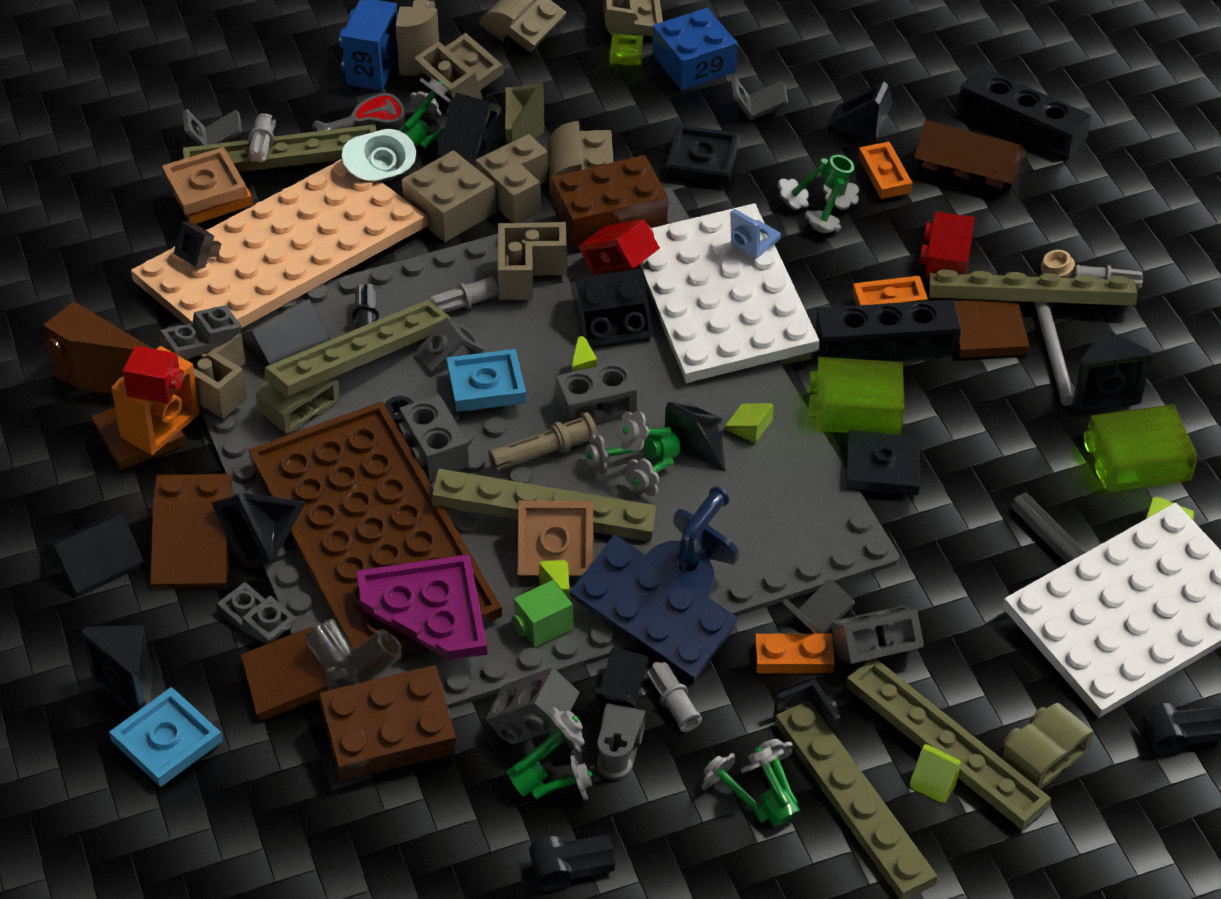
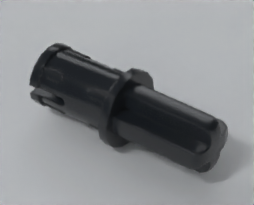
[352,283,379,329]

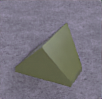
[505,83,544,145]

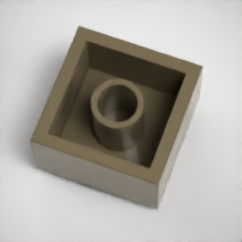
[402,150,496,242]

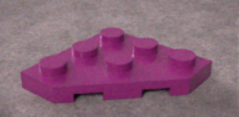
[356,554,488,660]

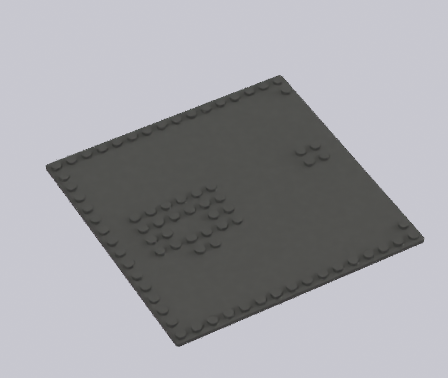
[167,188,899,709]

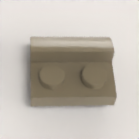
[395,0,439,76]
[479,0,567,53]
[602,0,663,43]
[414,33,505,99]
[547,121,613,195]

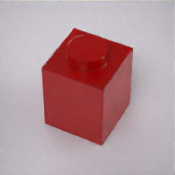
[123,346,184,404]

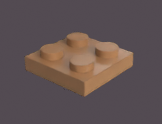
[162,147,248,215]
[518,500,593,577]

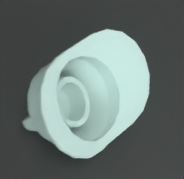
[341,129,416,182]

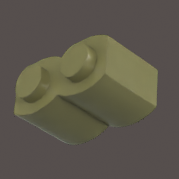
[256,377,340,433]
[1002,703,1094,789]

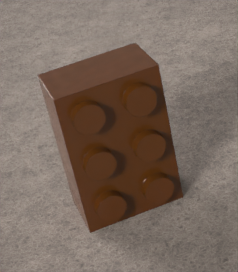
[551,155,668,249]
[320,665,456,782]

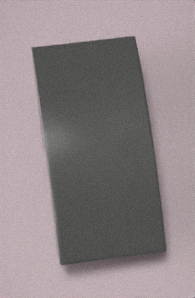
[159,305,242,360]
[217,582,297,644]

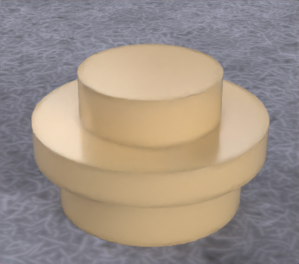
[1041,250,1075,278]

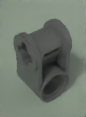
[597,703,647,781]

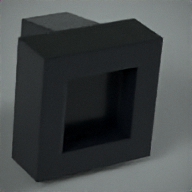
[174,222,222,267]

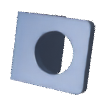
[730,209,781,258]

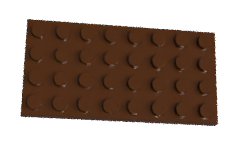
[248,401,502,671]

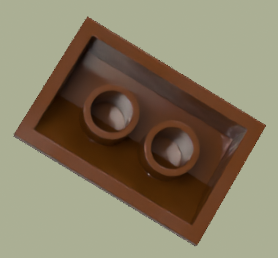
[914,120,1026,189]

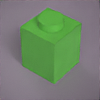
[512,580,574,648]

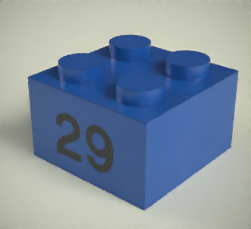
[339,0,398,91]
[652,8,737,90]

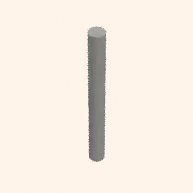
[1034,302,1074,406]

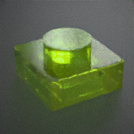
[610,34,643,65]

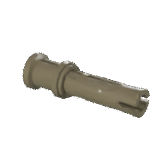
[488,412,598,472]

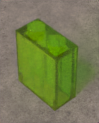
[809,357,904,435]
[1084,404,1198,492]

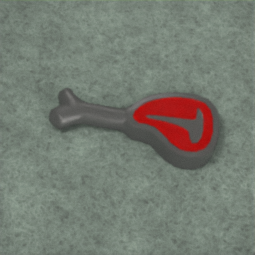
[312,93,406,132]

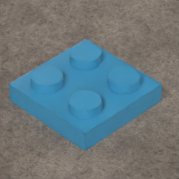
[446,349,527,412]
[109,687,223,787]

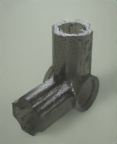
[305,619,402,690]

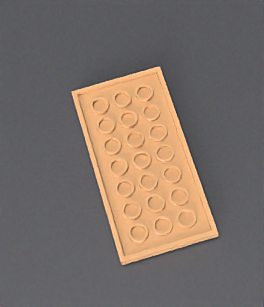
[131,159,428,328]

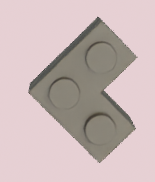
[476,134,549,223]
[498,222,567,300]
[187,333,247,419]

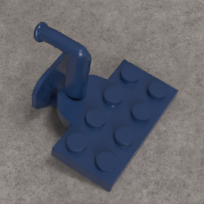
[570,486,739,682]

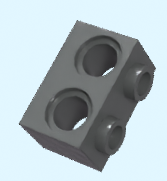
[556,360,637,424]
[397,394,469,481]
[831,605,924,664]
[485,667,580,745]

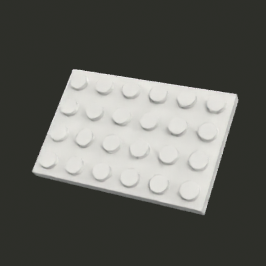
[638,203,819,383]
[1002,503,1221,718]

